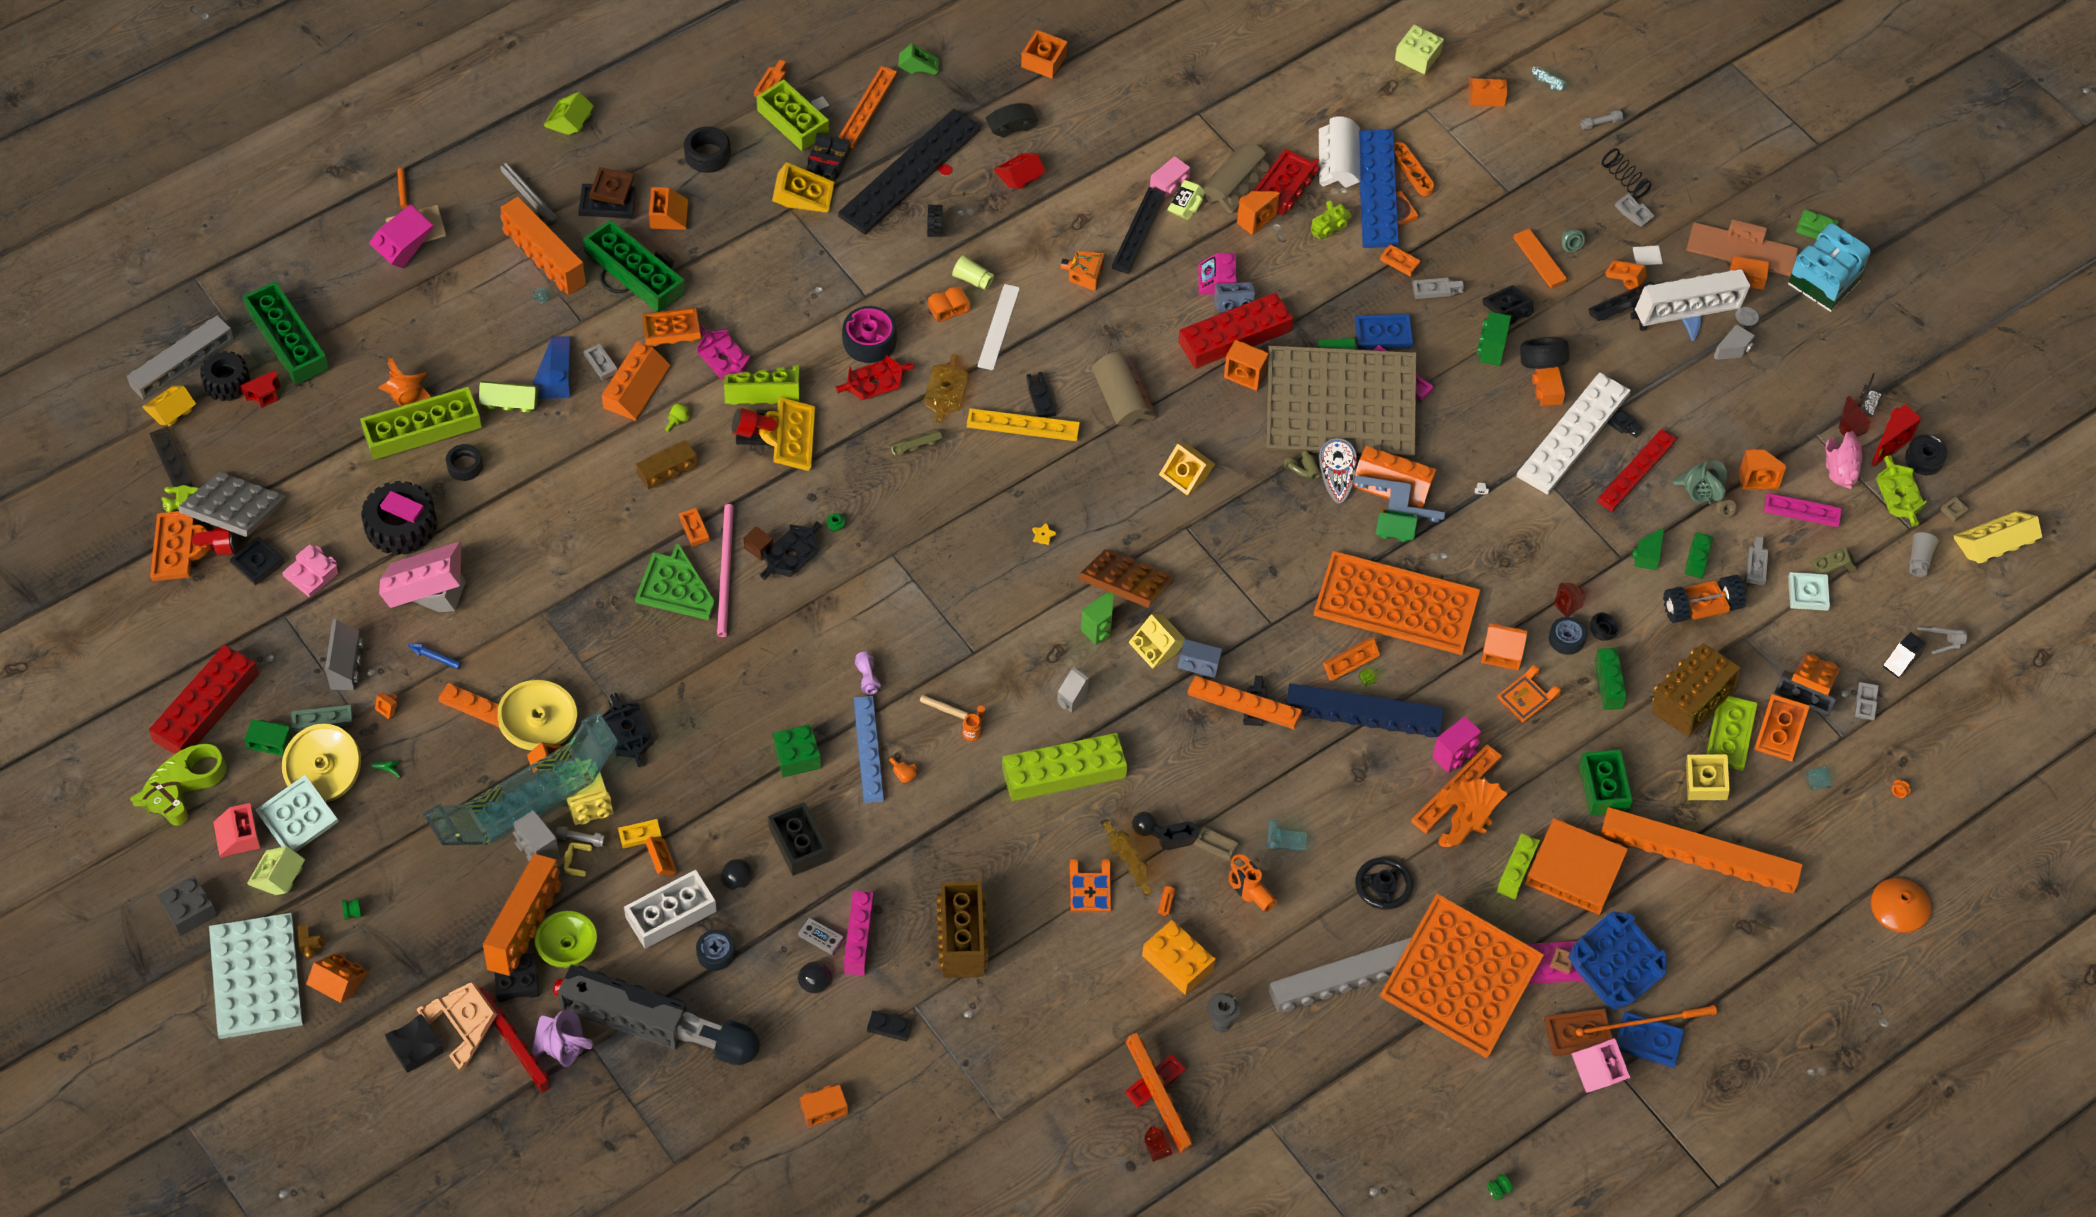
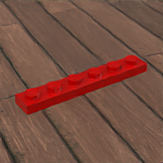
[1597,428,1677,512]
[479,987,550,1093]

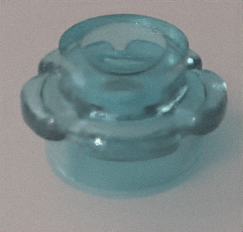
[532,287,550,303]

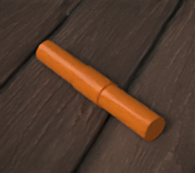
[397,168,408,209]

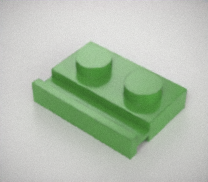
[1796,209,1838,239]

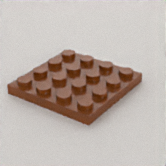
[1079,549,1174,608]

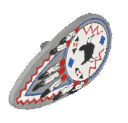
[1319,438,1356,504]

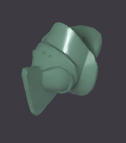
[1673,459,1727,504]

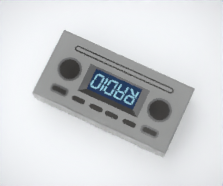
[798,918,844,955]

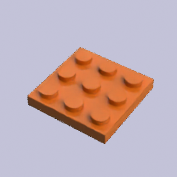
[642,308,701,346]

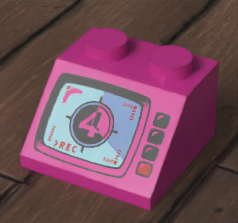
[1198,253,1236,295]

